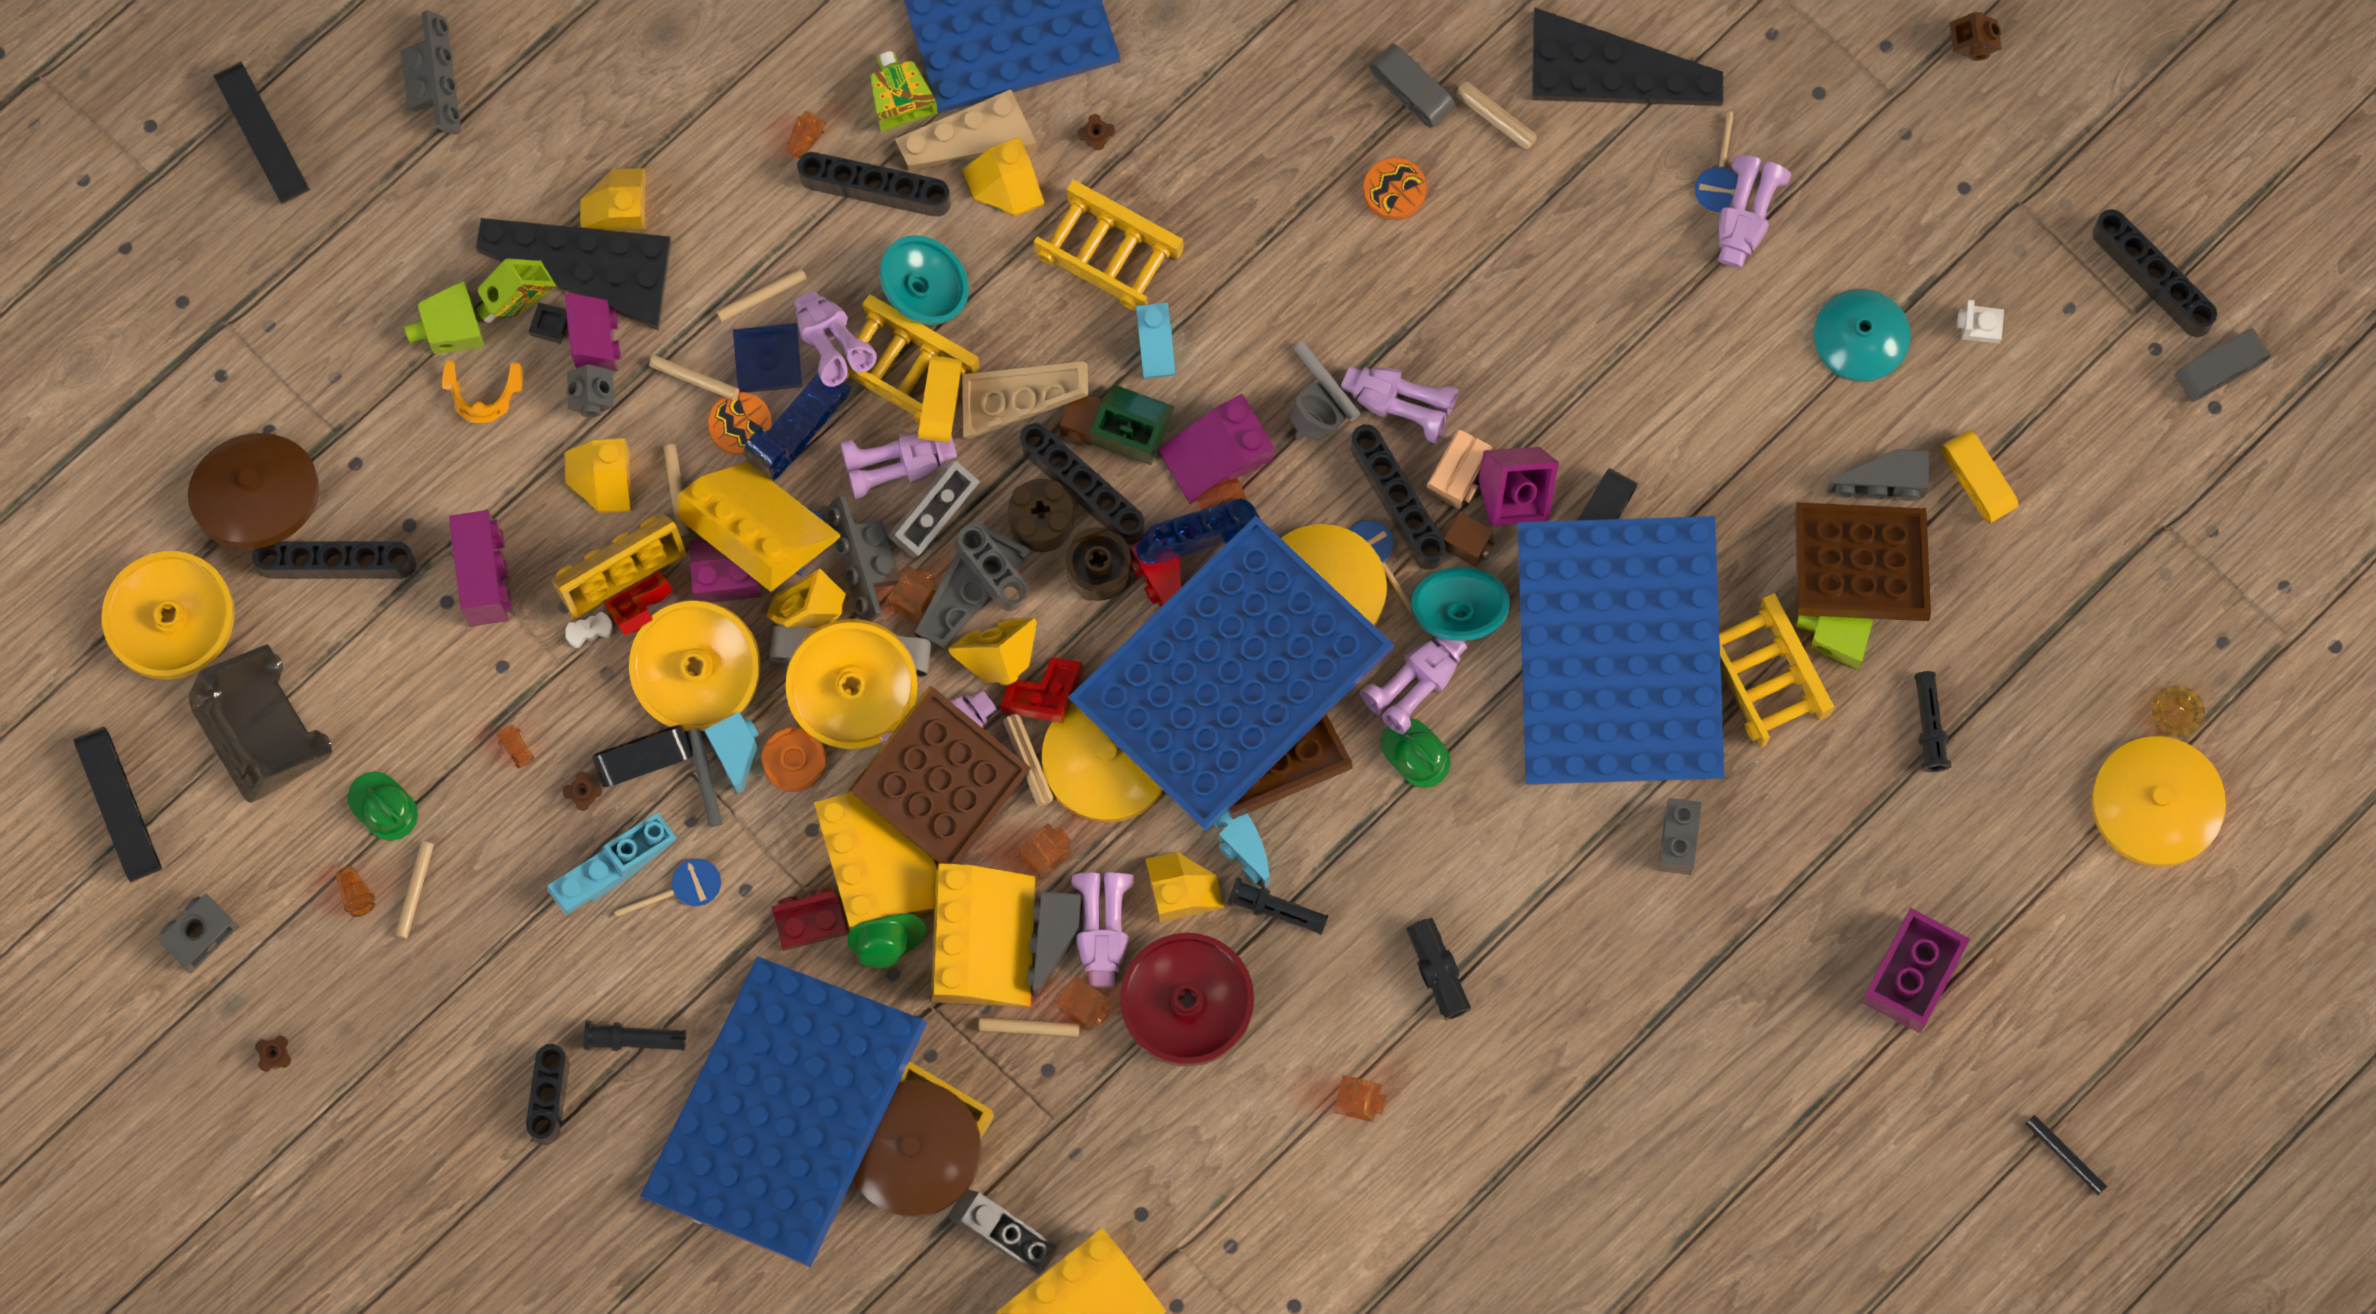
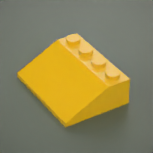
[678,462,840,592]
[551,514,687,621]
[814,793,937,930]
[931,863,1035,1007]
[996,1227,1167,1314]

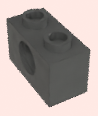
[1658,798,1702,875]
[157,893,239,973]

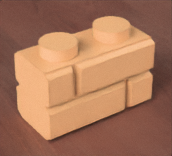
[1426,430,1492,509]

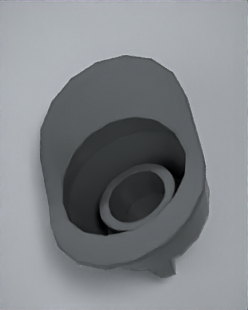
[1290,383,1347,441]

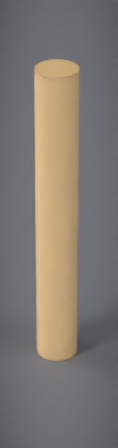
[716,268,807,322]
[649,355,739,401]
[663,444,691,540]
[395,841,434,940]
[979,1018,1080,1037]

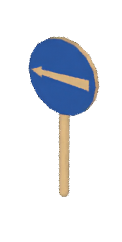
[1695,111,1738,213]
[1350,520,1413,615]
[614,858,721,916]

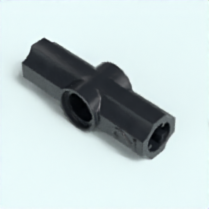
[1406,918,1471,1021]

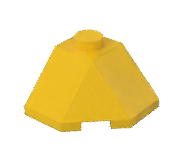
[962,137,1045,217]
[580,168,645,231]
[564,438,631,514]
[766,568,846,628]
[948,617,1037,685]
[1145,851,1224,923]

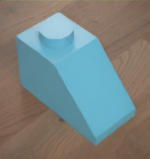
[1136,303,1176,379]
[704,712,759,794]

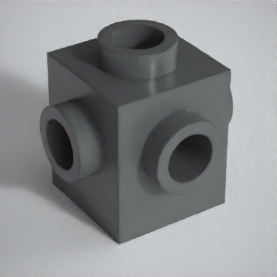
[566,364,614,417]

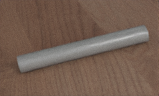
[1294,342,1361,421]

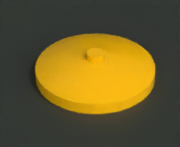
[1281,524,1387,626]
[101,551,235,680]
[629,600,761,731]
[786,619,918,749]
[1042,703,1164,823]
[2091,736,2226,867]

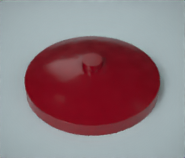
[1120,933,1254,1066]

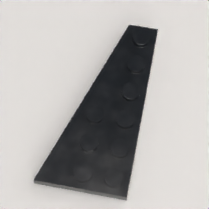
[1532,7,1723,106]
[476,218,671,331]

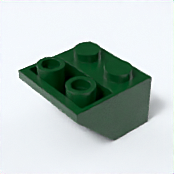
[1090,384,1174,465]

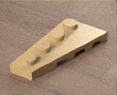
[895,89,1037,170]
[962,361,1088,440]

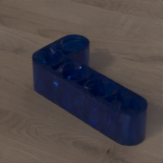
[744,373,852,481]
[1136,498,1261,565]

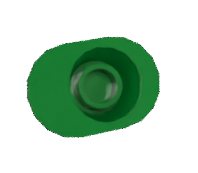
[1380,718,1451,788]
[347,771,418,841]
[847,913,926,969]

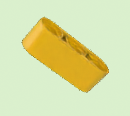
[918,355,962,444]
[1940,429,2019,524]

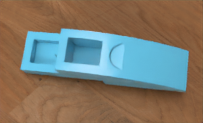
[1213,811,1270,887]
[547,812,677,916]

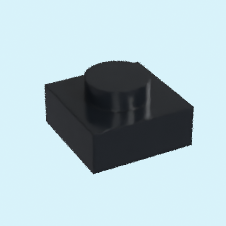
[529,302,568,344]

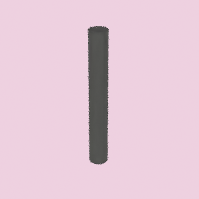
[687,728,723,827]

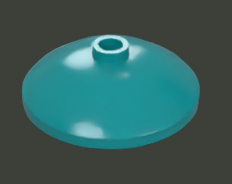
[879,235,969,325]
[1813,289,1911,382]
[1411,567,1510,641]

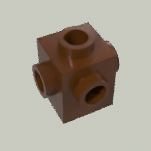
[1949,12,2002,61]

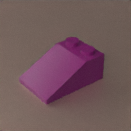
[1158,394,1274,504]

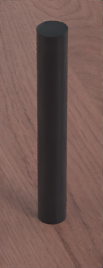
[2025,1114,2108,1196]

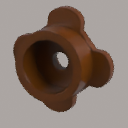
[1077,114,1115,151]
[563,772,602,811]
[255,1035,291,1072]

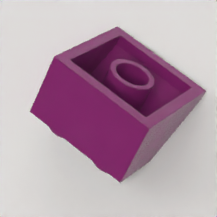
[565,293,622,371]
[1479,447,1559,526]
[690,539,761,603]

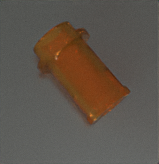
[497,725,535,769]

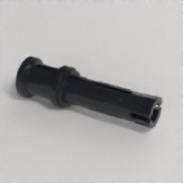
[1914,671,1952,773]
[1227,877,1329,935]
[584,1020,686,1052]

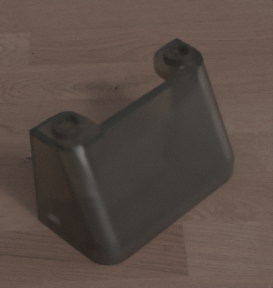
[189,644,333,803]

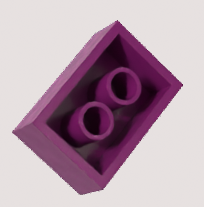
[449,510,513,627]
[1861,908,1970,1033]

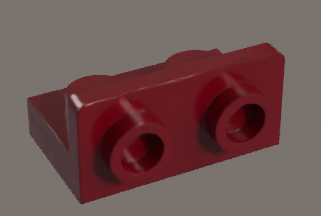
[771,888,847,951]

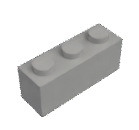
[887,460,980,557]

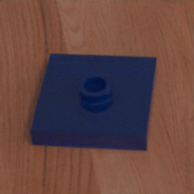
[733,323,803,393]

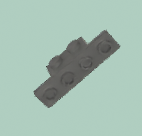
[401,10,461,135]
[826,495,900,622]

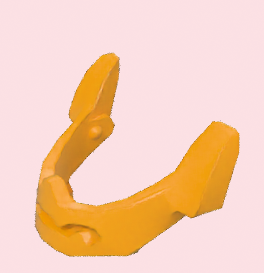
[442,360,523,423]

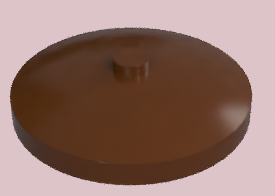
[188,433,319,549]
[853,1080,982,1217]

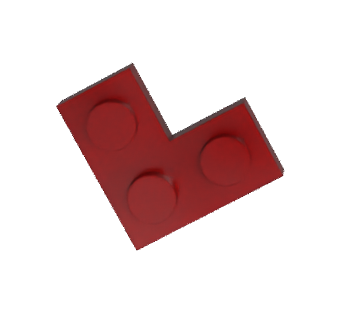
[603,569,673,636]
[1000,657,1084,723]

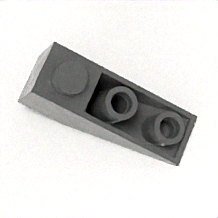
[1827,449,1929,501]
[1027,892,1082,996]
[947,1189,1057,1275]

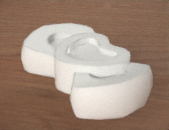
[565,612,613,648]

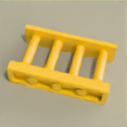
[1034,179,1184,311]
[843,294,980,424]
[1719,593,1834,748]

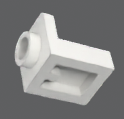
[1957,299,2004,344]

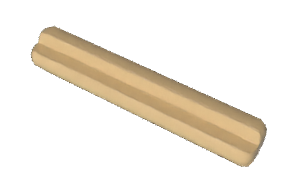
[1456,81,1537,149]
[1003,714,1053,807]

